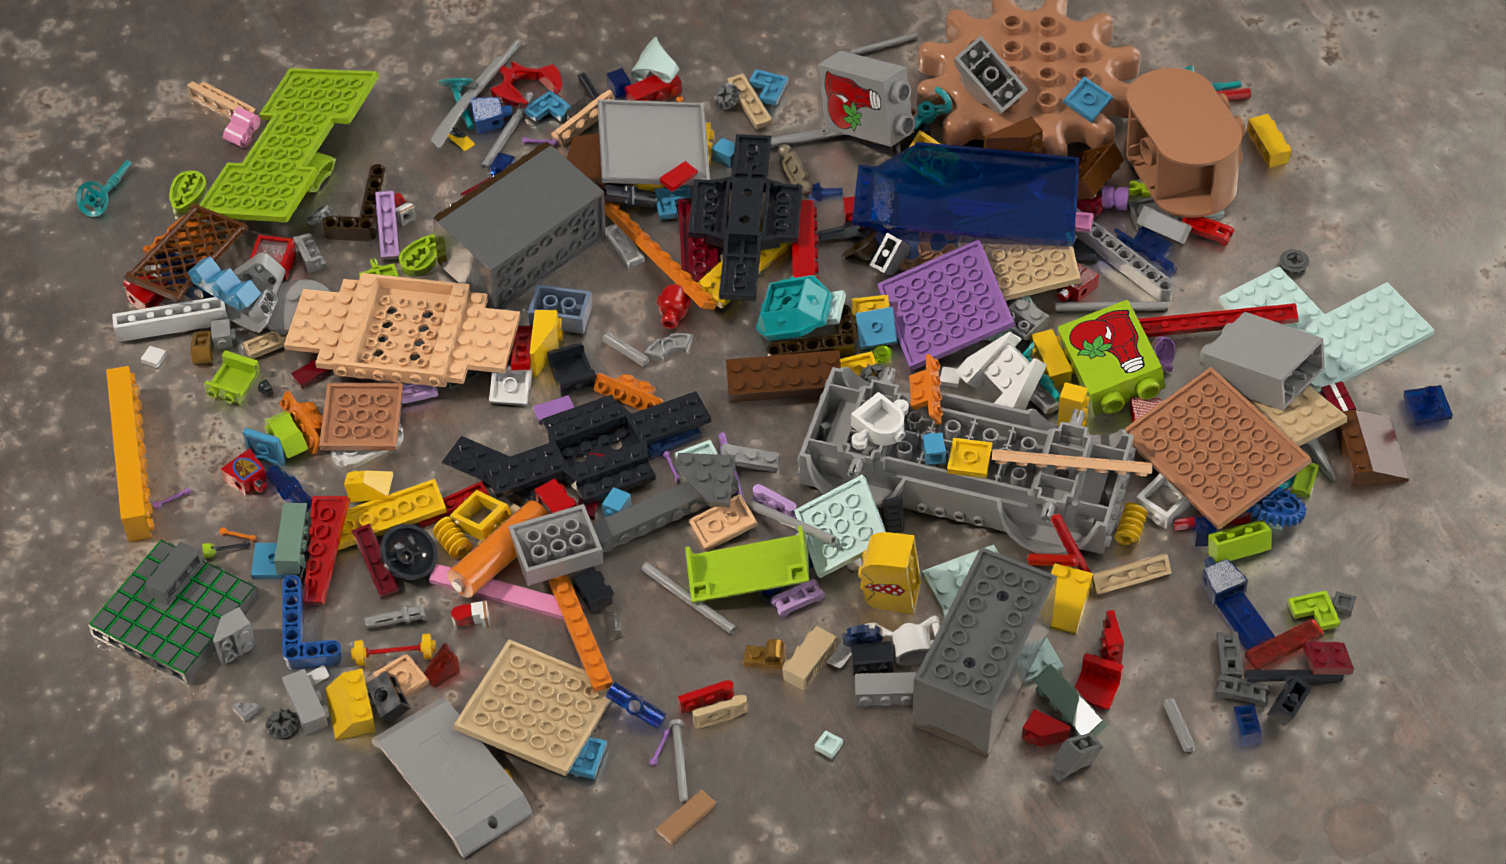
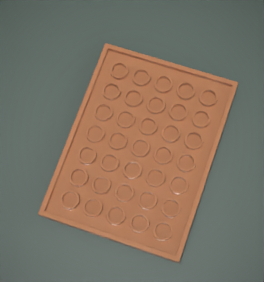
[1125,367,1312,530]

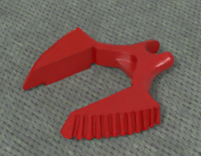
[490,62,563,109]

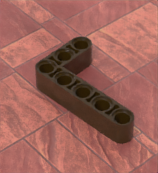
[322,164,388,241]
[766,304,857,359]

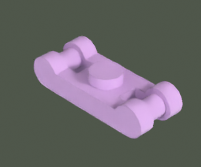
[753,484,797,519]
[771,579,826,617]

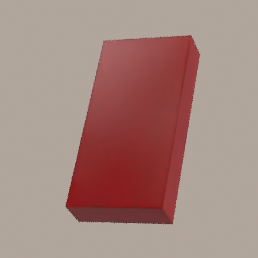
[659,161,698,192]

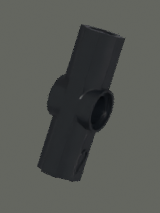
[602,185,657,208]

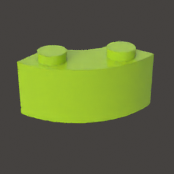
[307,152,336,192]
[264,411,308,458]

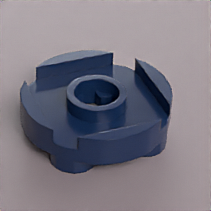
[842,624,883,650]

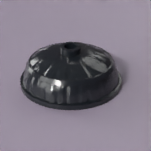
[380,524,438,580]

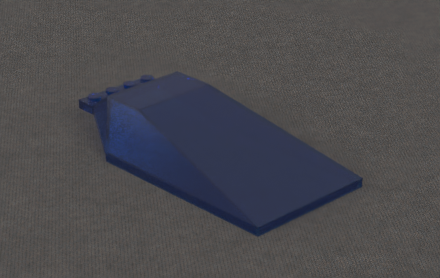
[852,142,1079,247]

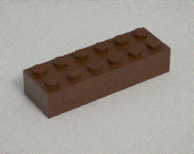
[726,350,841,403]

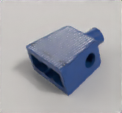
[471,97,513,134]

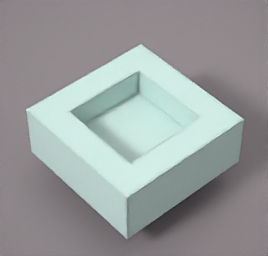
[815,730,843,759]

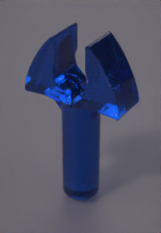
[809,182,843,202]

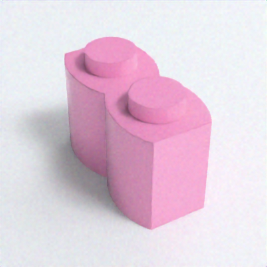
[223,107,260,149]

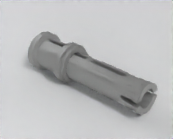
[364,603,427,630]

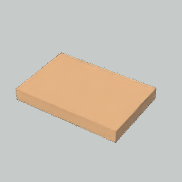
[688,494,758,552]

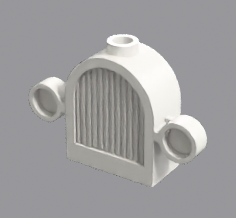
[851,392,909,450]

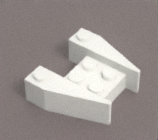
[955,332,1046,410]

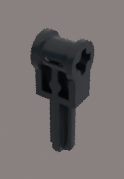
[818,217,871,241]

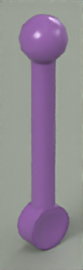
[522,137,558,146]
[663,451,680,483]
[152,488,191,509]
[649,729,671,766]

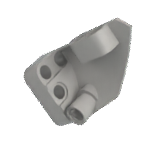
[228,253,285,333]

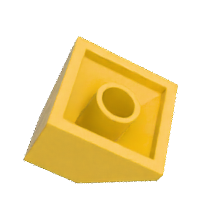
[344,470,393,503]

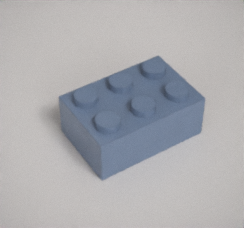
[528,284,592,334]

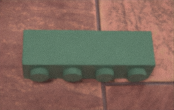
[274,503,311,574]
[1033,663,1108,738]

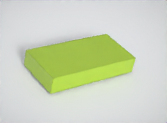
[1290,463,1320,498]

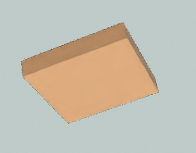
[373,653,430,698]

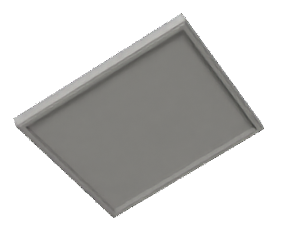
[597,99,710,185]

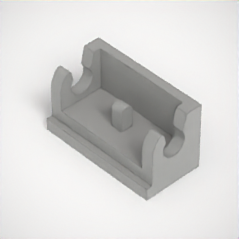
[293,234,327,274]

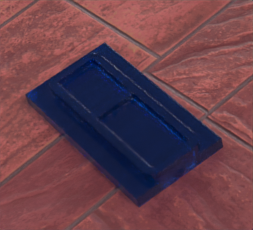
[1215,592,1275,651]

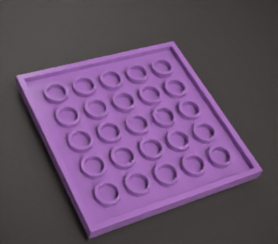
[877,239,1016,371]

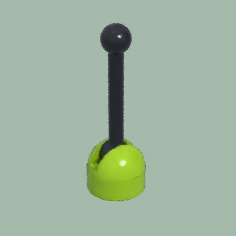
[202,540,250,559]

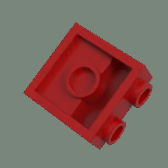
[1098,610,1124,665]

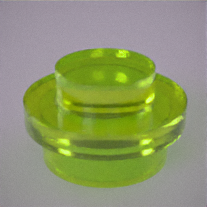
[873,345,892,363]

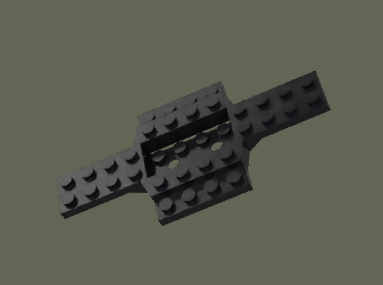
[688,134,803,301]
[483,391,712,505]

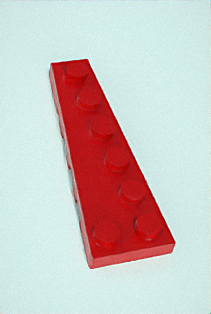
[303,496,350,605]

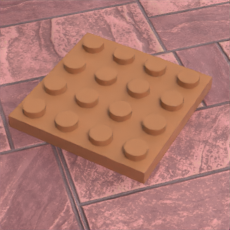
[319,383,404,451]

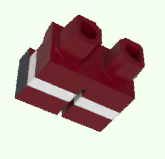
[1319,381,1356,411]

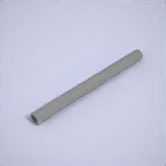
[481,92,535,171]
[1055,302,1168,312]
[747,500,837,545]
[641,562,737,634]

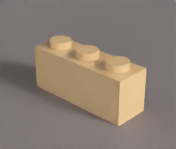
[782,626,837,691]

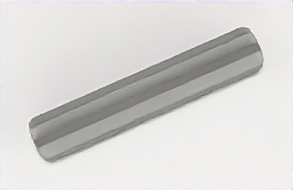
[602,332,649,366]
[1163,698,1195,753]

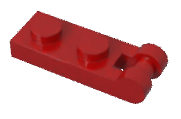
[1182,217,1234,246]
[677,680,734,714]

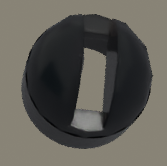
[258,379,274,395]

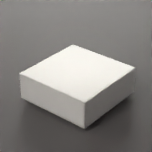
[141,346,167,368]
[940,367,960,388]

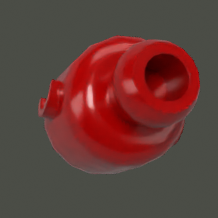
[657,284,692,329]

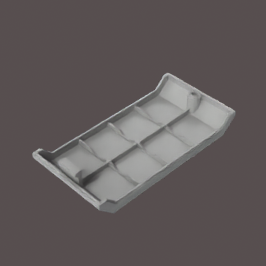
[371,698,533,858]

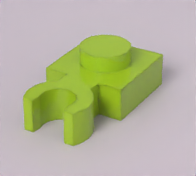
[1129,181,1152,198]

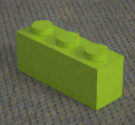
[1208,520,1272,563]

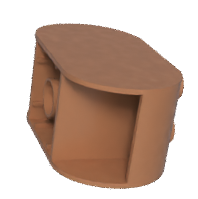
[1124,68,1245,218]

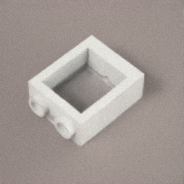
[1136,474,1191,529]

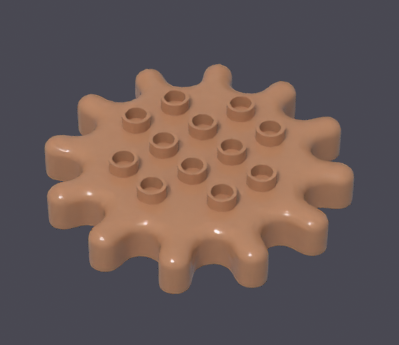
[917,0,1141,171]

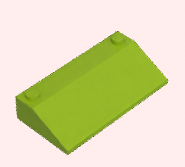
[685,526,809,603]

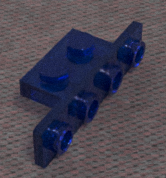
[1114,226,1177,272]

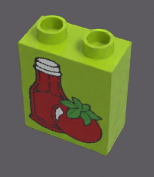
[1057,299,1166,416]

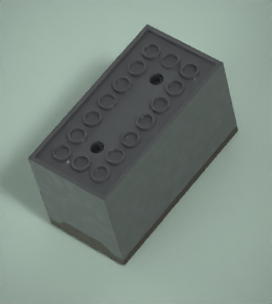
[433,141,606,310]
[912,547,1057,757]

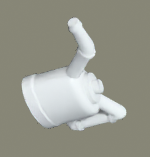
[851,616,941,665]

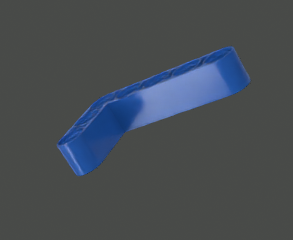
[282,575,344,669]

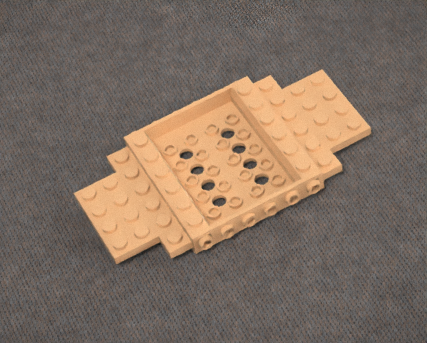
[284,273,521,387]

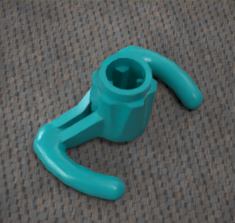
[914,87,953,130]

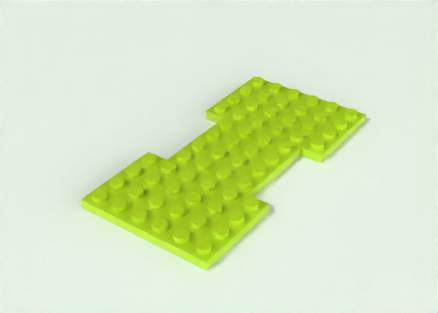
[197,68,380,222]

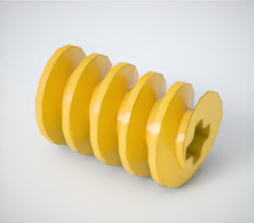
[1114,502,1148,546]
[433,517,473,560]

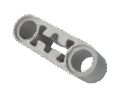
[1136,205,1192,244]

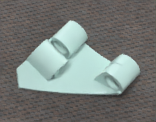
[630,36,679,83]

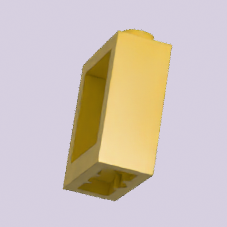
[450,490,512,541]

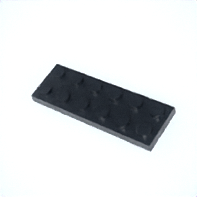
[441,436,560,506]

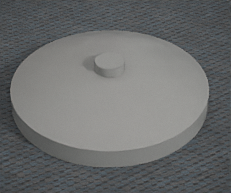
[265,279,330,335]

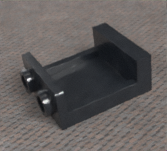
[547,342,596,397]

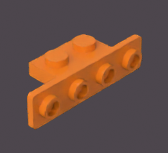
[909,354,943,425]
[593,373,664,410]
[280,391,323,455]

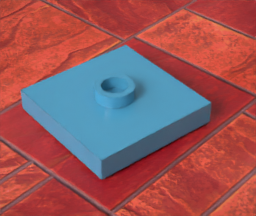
[1063,76,1113,123]
[856,307,898,350]
[243,428,286,466]
[251,543,292,579]

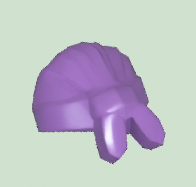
[1151,336,1176,372]

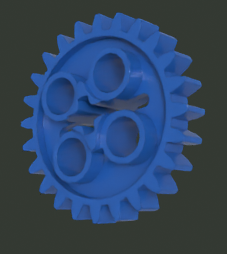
[1246,487,1307,527]

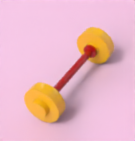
[351,633,436,667]

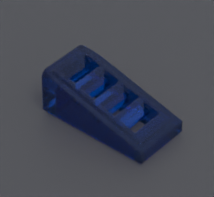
[1234,705,1262,746]

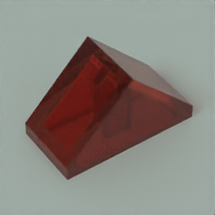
[424,643,460,687]

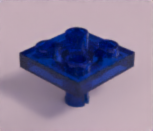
[1403,385,1453,425]

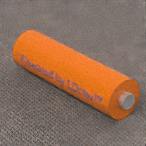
[447,500,549,598]

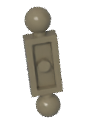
[778,145,813,196]

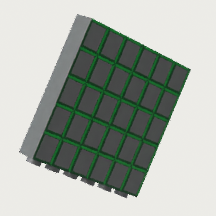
[88,539,259,685]

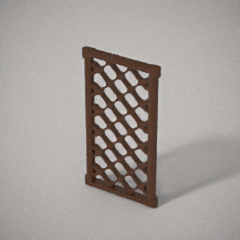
[124,203,249,303]

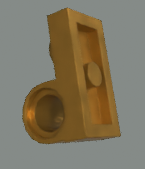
[190,331,213,364]
[744,639,786,669]

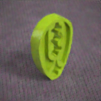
[170,171,207,215]
[399,234,438,276]

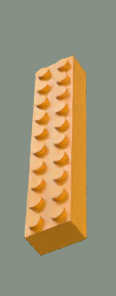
[106,366,154,542]

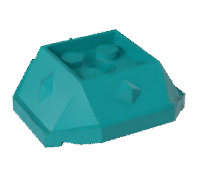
[756,275,833,341]

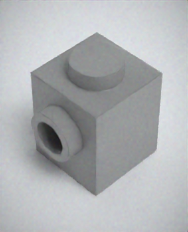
[211,319,236,350]

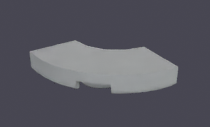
[645,333,693,362]

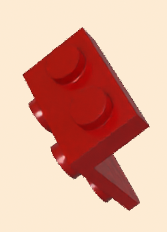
[1074,653,1124,710]

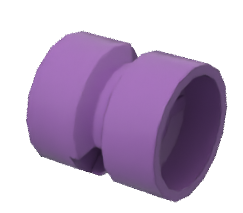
[1102,185,1129,211]

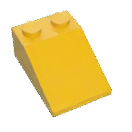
[530,310,563,377]
[1051,563,1093,634]

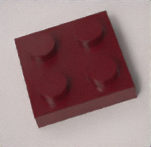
[1303,641,1354,675]

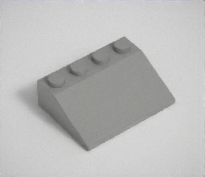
[508,504,603,586]

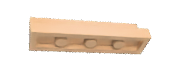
[187,82,257,119]
[551,90,615,147]

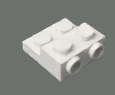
[489,364,532,406]

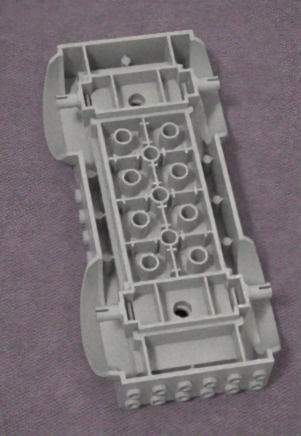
[797,367,1136,554]

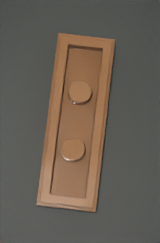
[656,790,717,845]

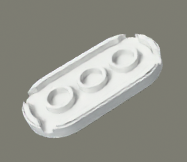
[331,424,404,468]

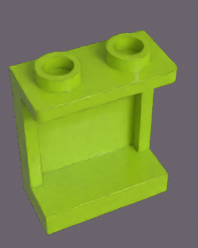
[204,350,261,405]

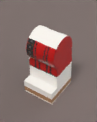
[394,193,416,226]
[451,601,490,629]

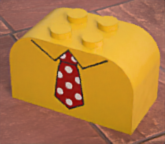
[858,532,921,615]

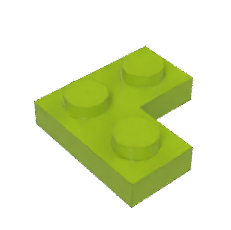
[1287,590,1340,631]

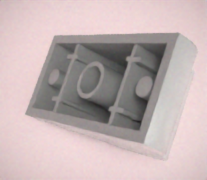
[953,35,1028,114]

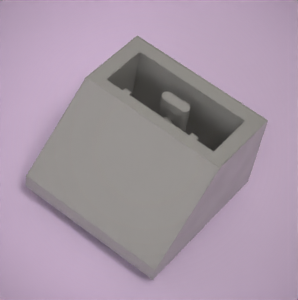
[1008,297,1049,340]
[213,607,257,665]

